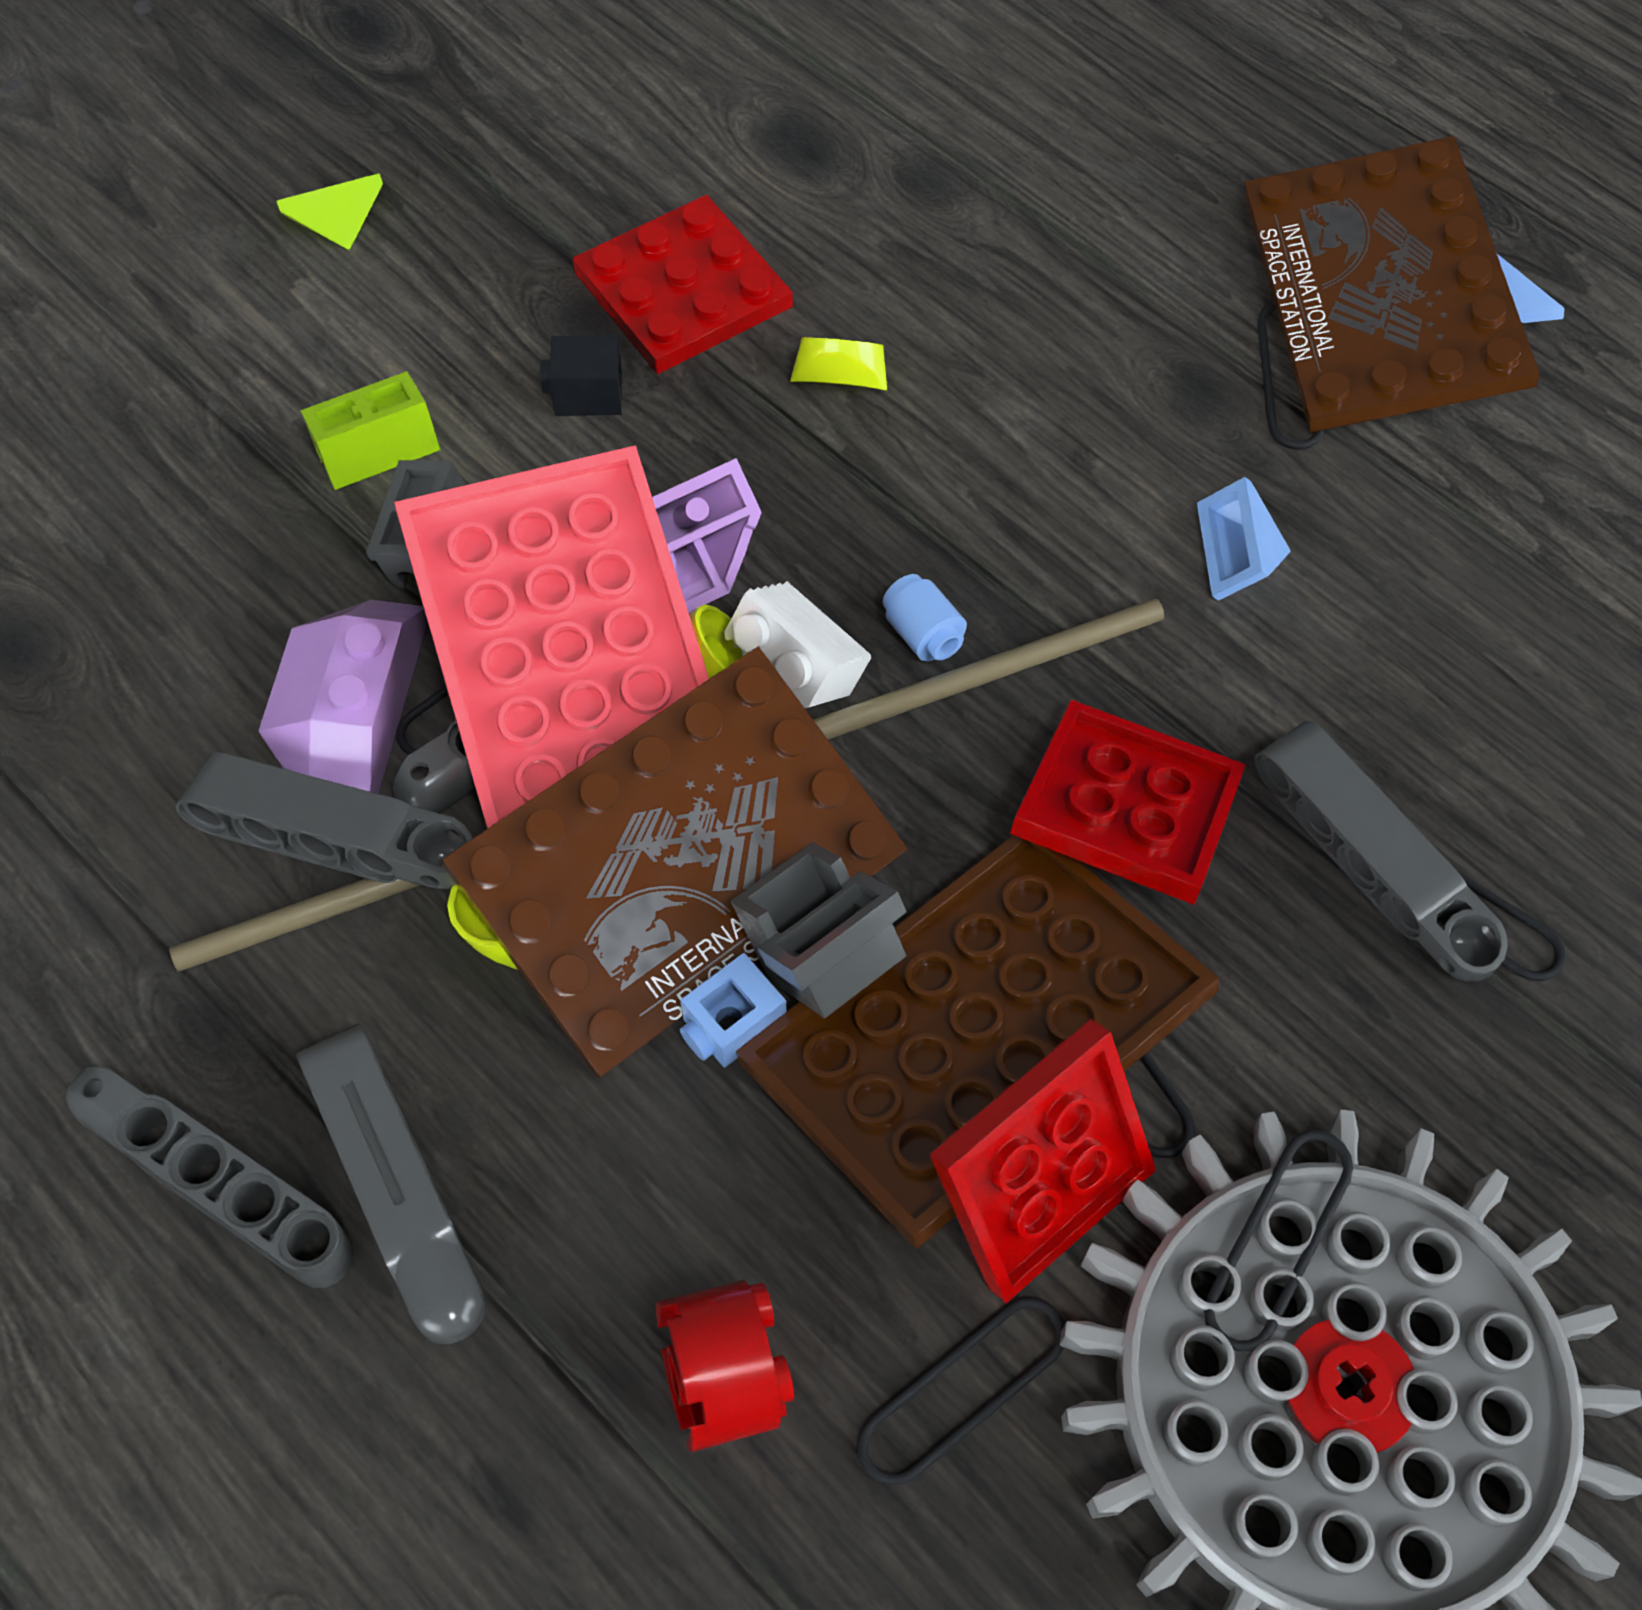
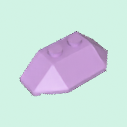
[652,458,762,613]
[259,600,428,794]

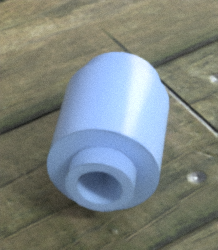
[883,574,967,661]

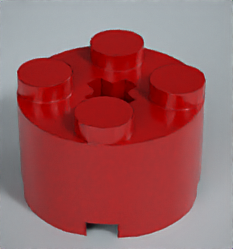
[656,1280,794,1452]

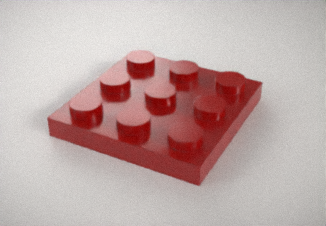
[572,194,793,375]
[1010,699,1246,905]
[929,1019,1156,1304]

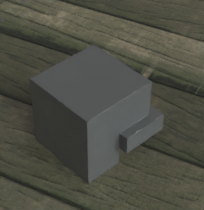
[730,842,907,1018]

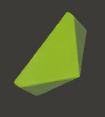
[277,173,383,250]

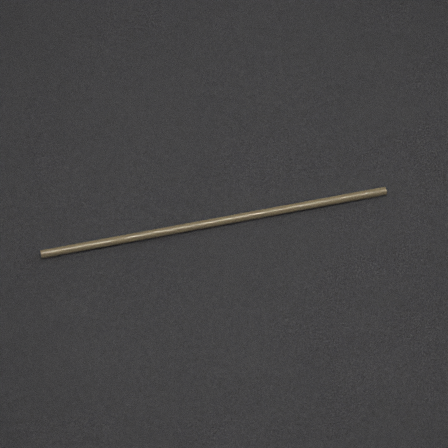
[169,598,1164,972]

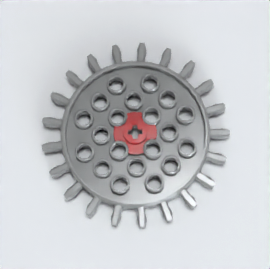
[1060,1109,1642,1610]

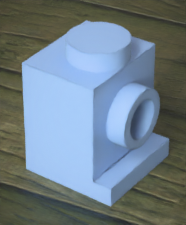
[680,953,786,1068]

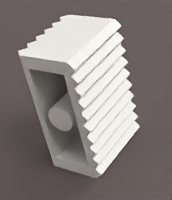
[724,581,871,708]

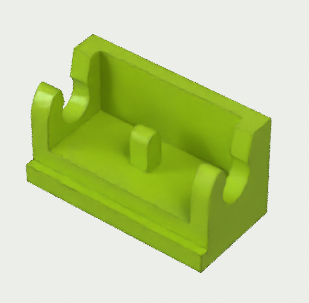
[300,371,440,490]

